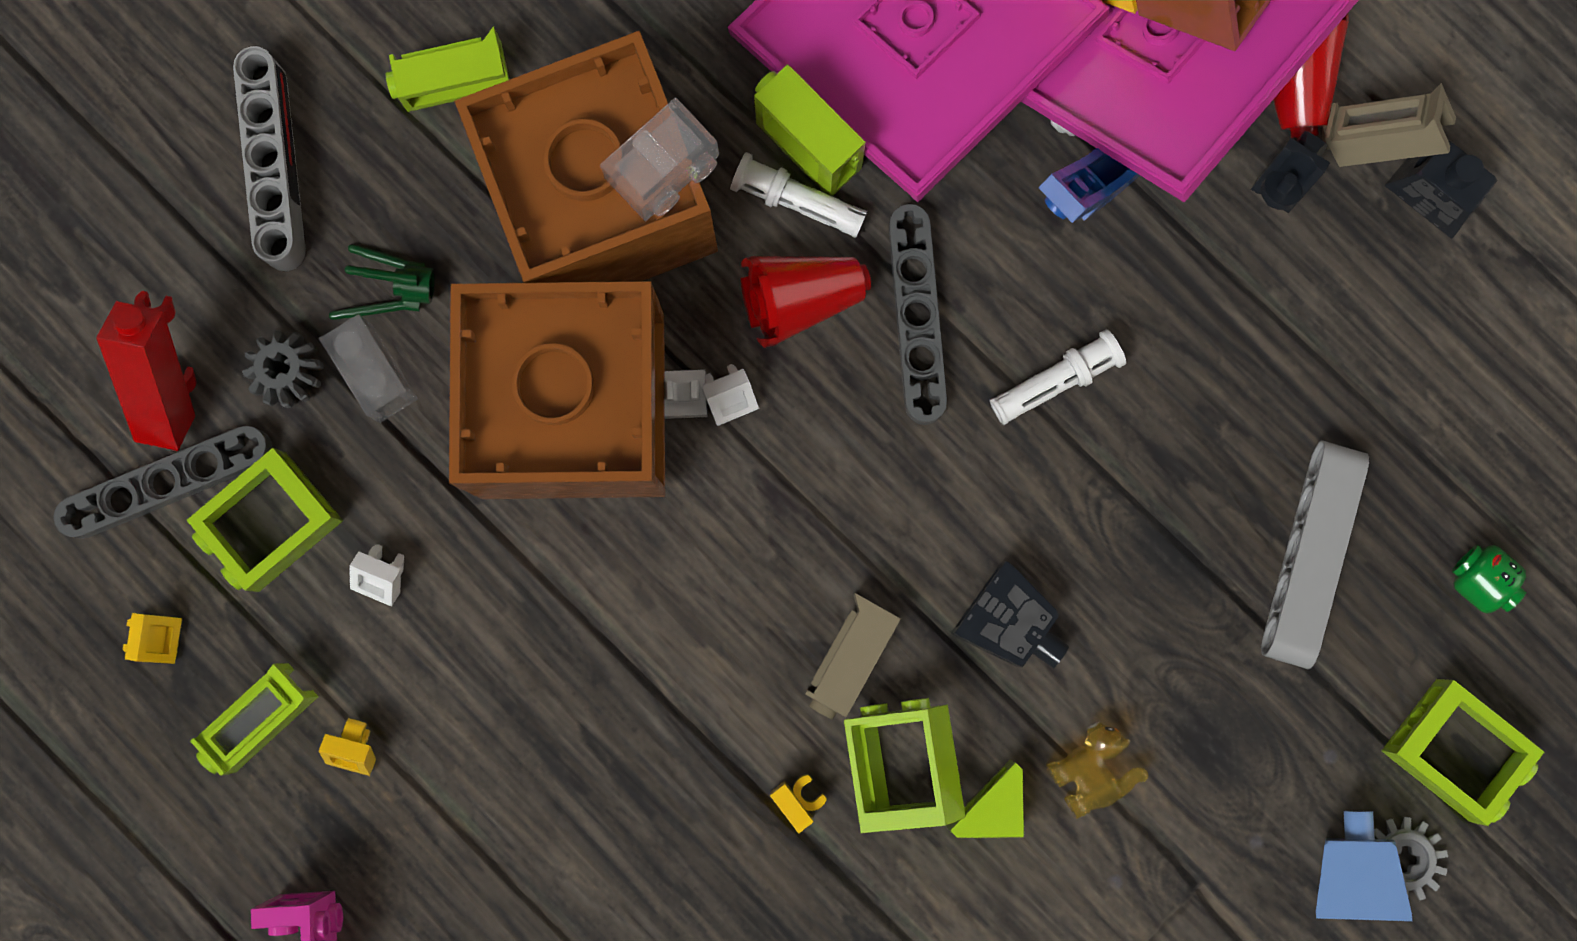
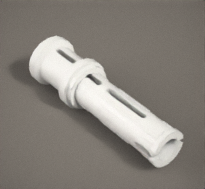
[730,152,867,238]
[989,329,1126,425]

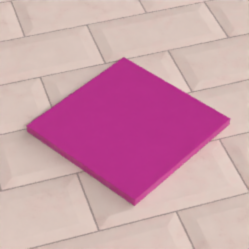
[728,0,1110,202]
[1021,0,1358,202]

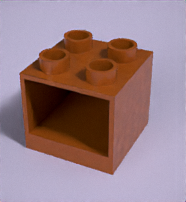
[454,31,718,283]
[449,281,665,499]

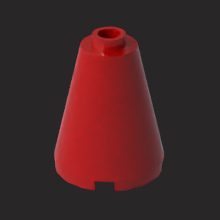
[1273,13,1349,138]
[741,256,871,348]

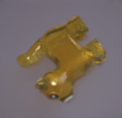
[1045,722,1149,819]

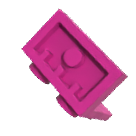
[251,891,343,941]

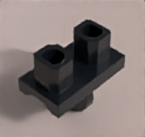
[1250,131,1330,213]

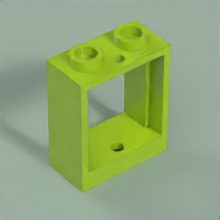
[754,64,866,196]
[187,448,343,592]
[1381,679,1544,826]
[844,698,966,833]

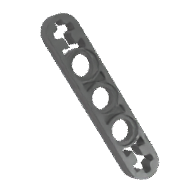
[888,204,947,425]
[53,426,273,539]

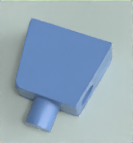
[1316,811,1412,921]

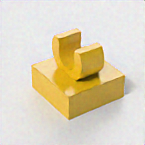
[123,613,182,664]
[319,718,376,776]
[770,774,827,833]

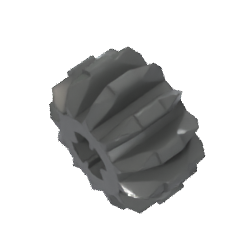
[242,330,324,408]

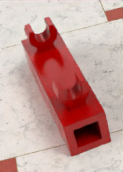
[96,291,197,451]

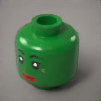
[1451,545,1527,613]

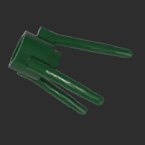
[329,244,435,320]

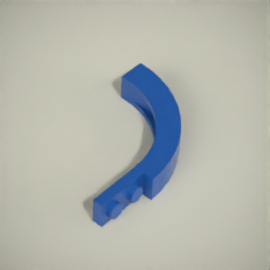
[1038,148,1140,223]

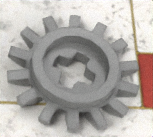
[1374,817,1448,901]

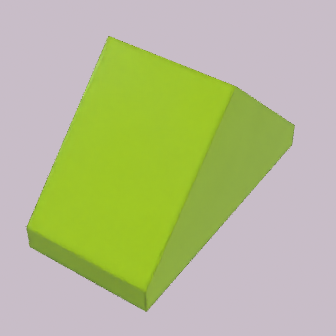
[946,760,1024,838]

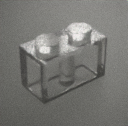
[600,97,719,222]
[319,314,418,423]

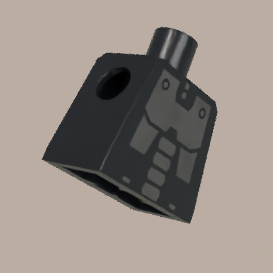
[1385,141,1497,239]
[951,561,1069,669]

